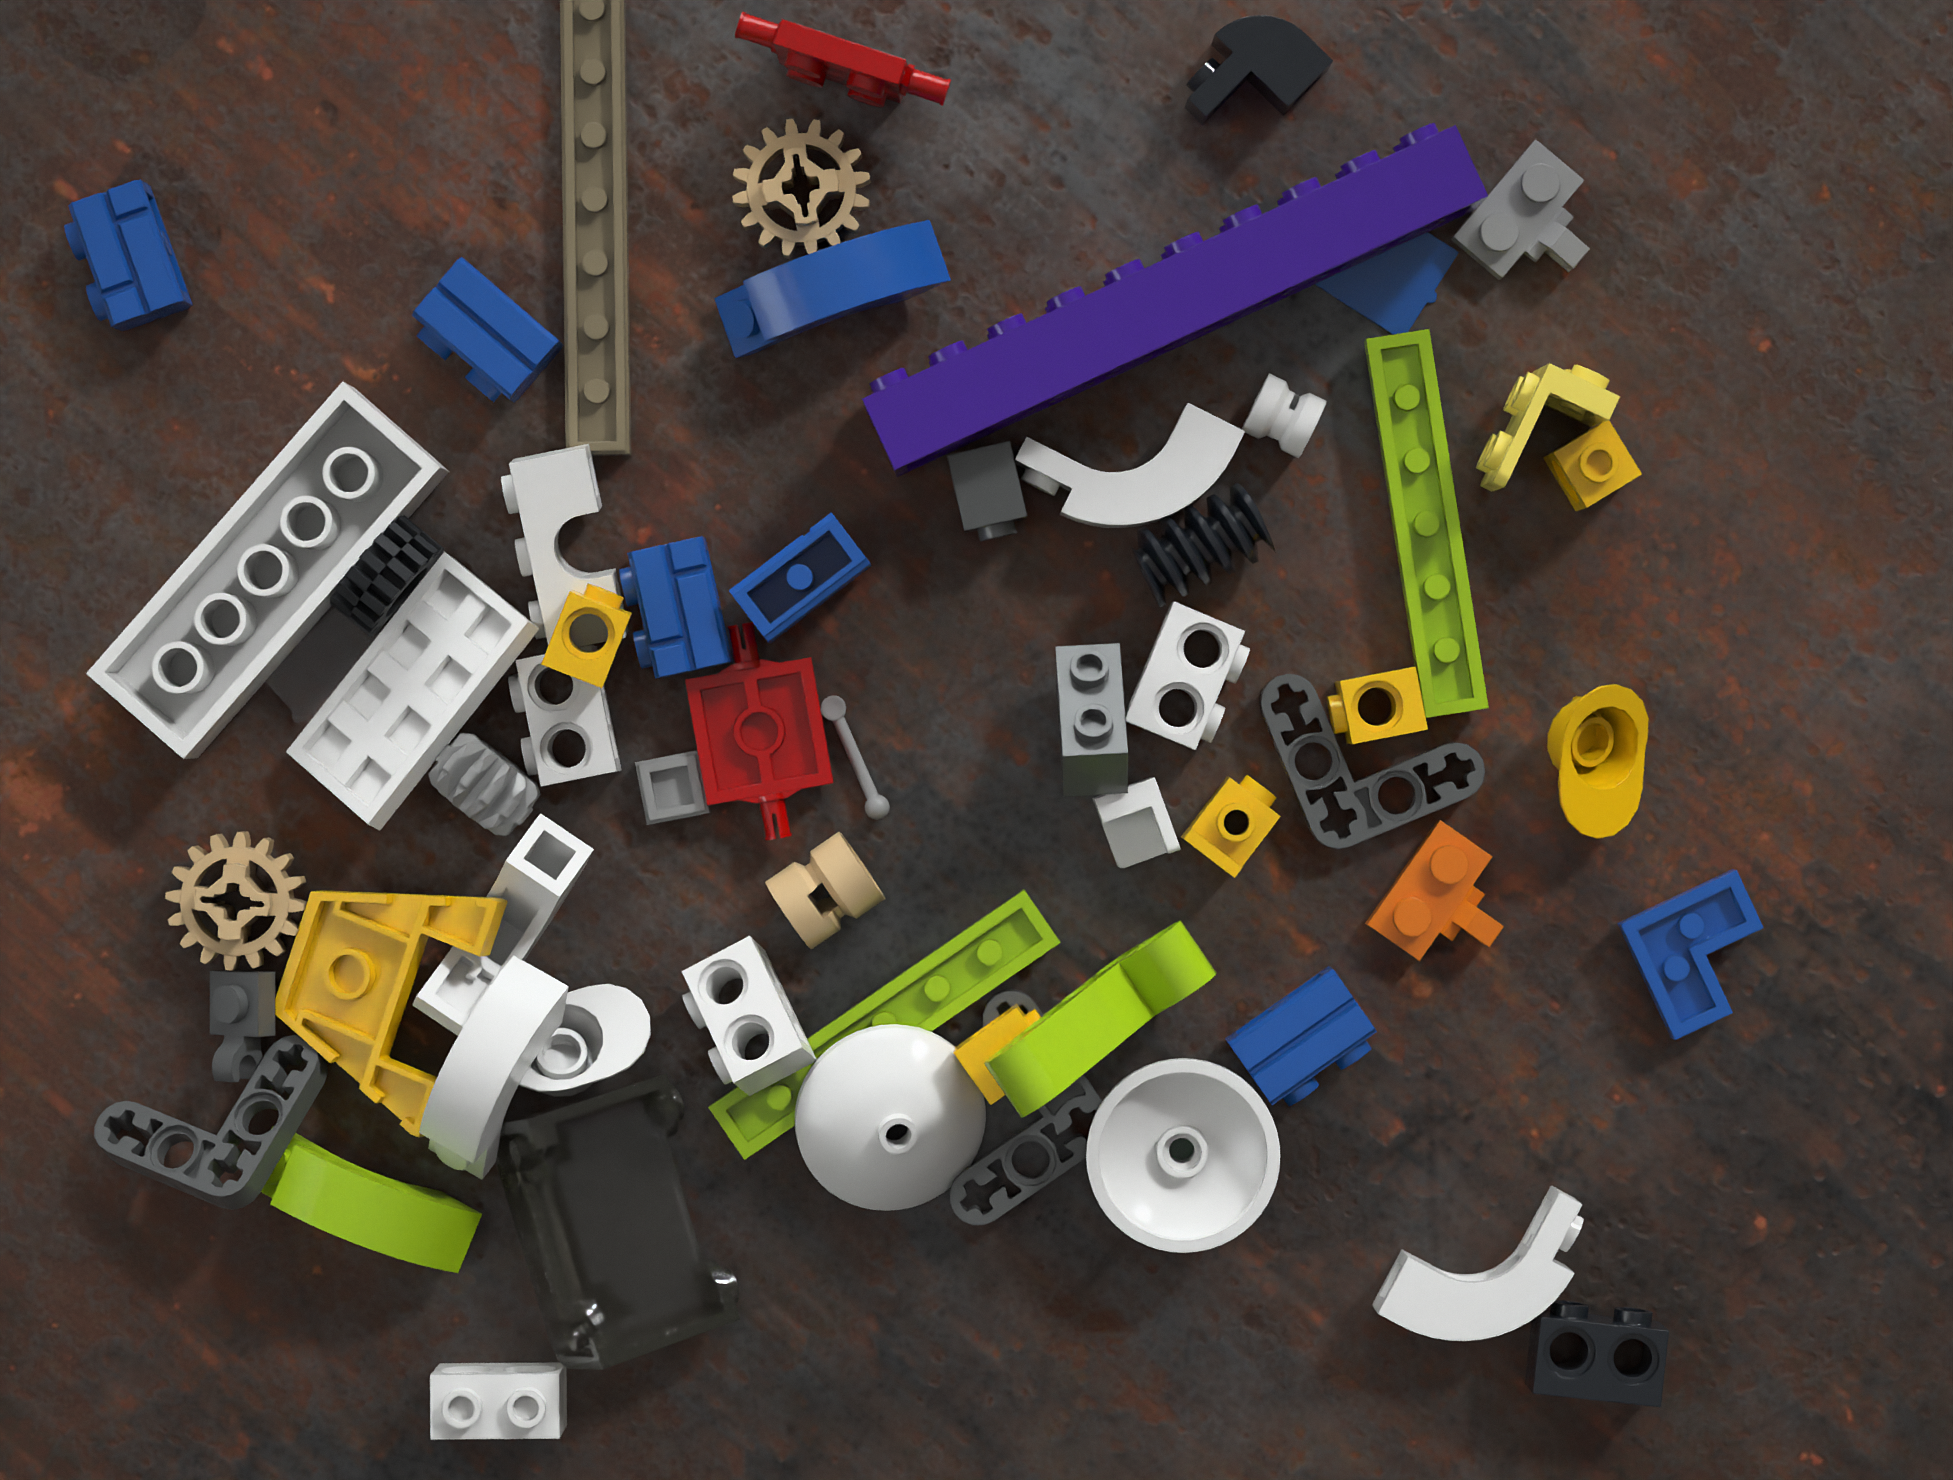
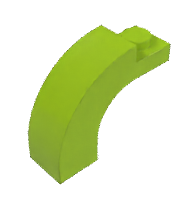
[261,1126,482,1273]

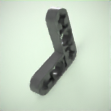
[1259,674,1485,849]
[950,989,1103,1225]
[94,1035,328,1210]

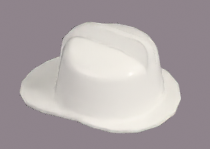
[519,984,651,1097]

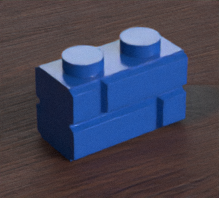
[64,179,193,331]
[412,257,564,403]
[729,512,872,643]
[619,536,733,679]
[1225,966,1377,1106]

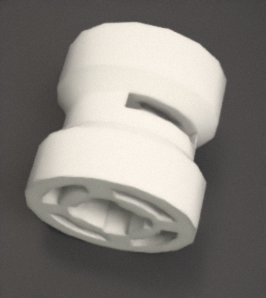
[1241,373,1327,458]

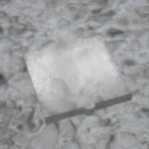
[265,608,380,725]

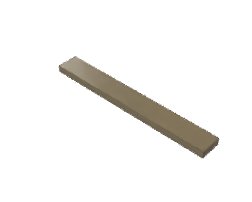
[560,0,631,456]

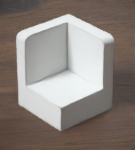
[1093,777,1181,868]

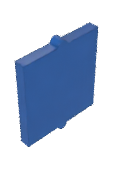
[1315,232,1459,335]

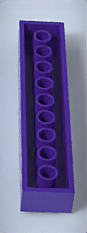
[862,123,1488,477]

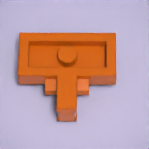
[1365,820,1504,961]

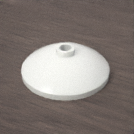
[795,1024,986,1211]
[1086,1058,1280,1253]

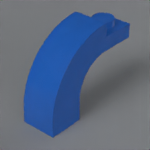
[714,220,951,358]

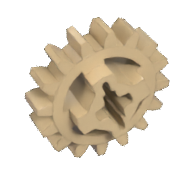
[732,119,871,259]
[165,831,307,971]

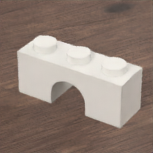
[501,444,629,647]

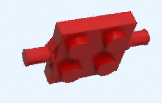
[735,12,951,108]
[685,622,834,841]

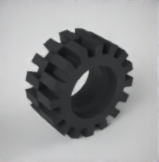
[329,515,444,637]

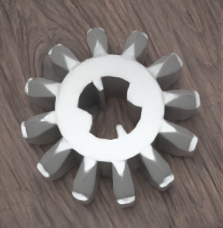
[428,733,541,836]

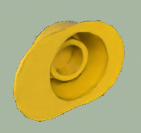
[1547,684,1649,839]

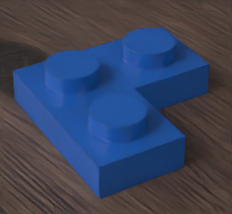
[1617,869,1764,1040]

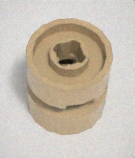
[765,831,885,949]

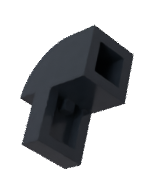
[1185,15,1333,125]

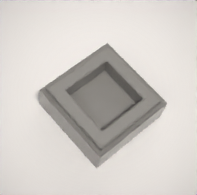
[635,750,711,825]

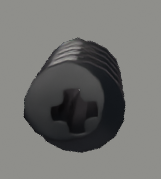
[1131,483,1276,607]

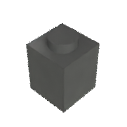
[947,441,1027,542]

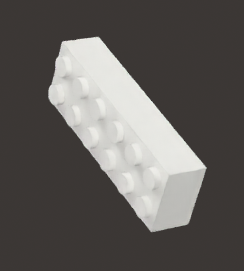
[86,381,450,759]

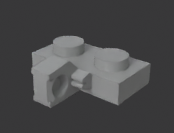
[1451,139,1590,280]

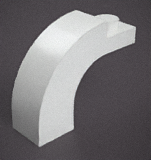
[1015,403,1245,528]
[413,813,594,1036]
[419,956,569,1180]
[1372,1186,1584,1341]

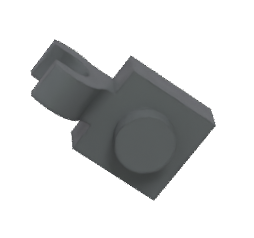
[210,970,275,1082]

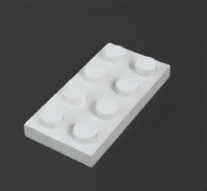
[286,552,539,831]

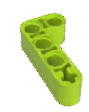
[984,920,1217,1118]

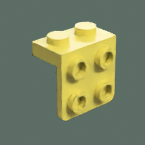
[1476,363,1620,492]

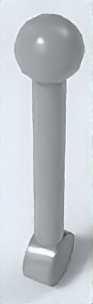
[821,695,890,820]

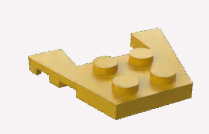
[275,890,508,1138]

